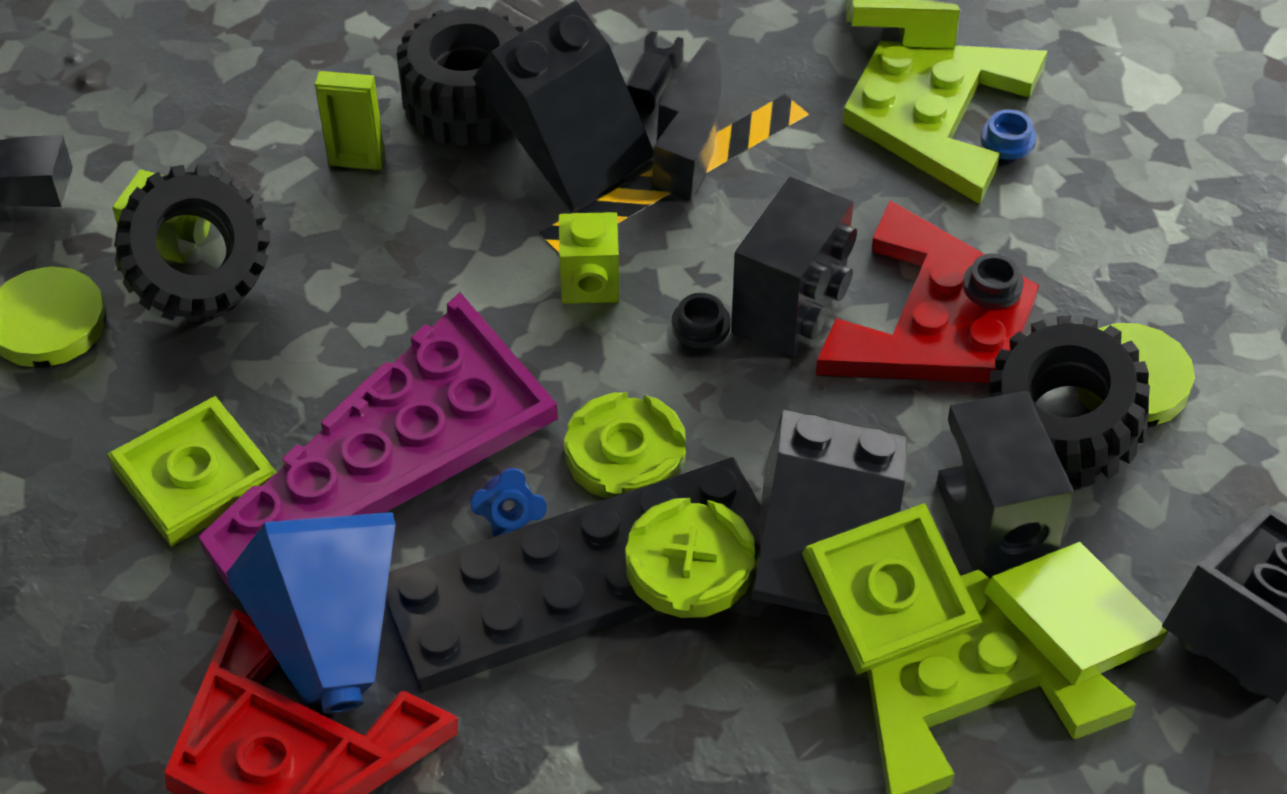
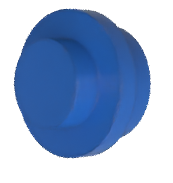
[981,109,1036,160]

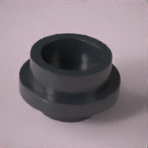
[963,253,1024,309]
[672,293,730,348]

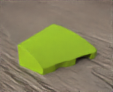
[844,0,960,48]

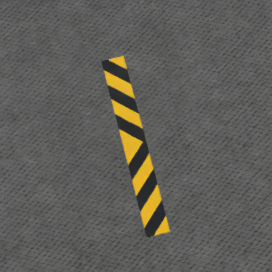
[538,94,809,253]

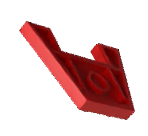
[816,200,1039,383]
[164,609,458,794]

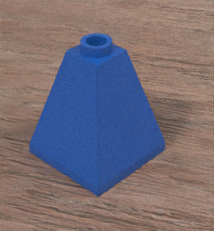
[227,512,396,714]

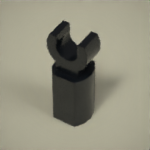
[626,31,684,115]

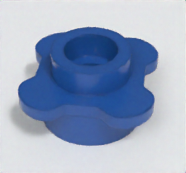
[470,468,547,537]

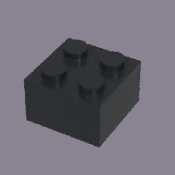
[731,177,857,358]

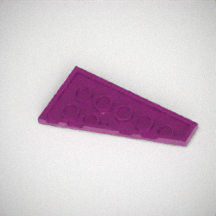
[199,292,558,595]

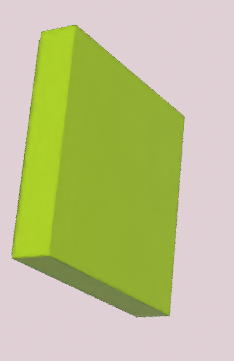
[107,396,276,547]
[802,503,982,675]
[984,542,1169,686]

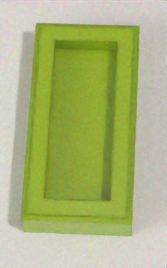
[315,71,385,170]

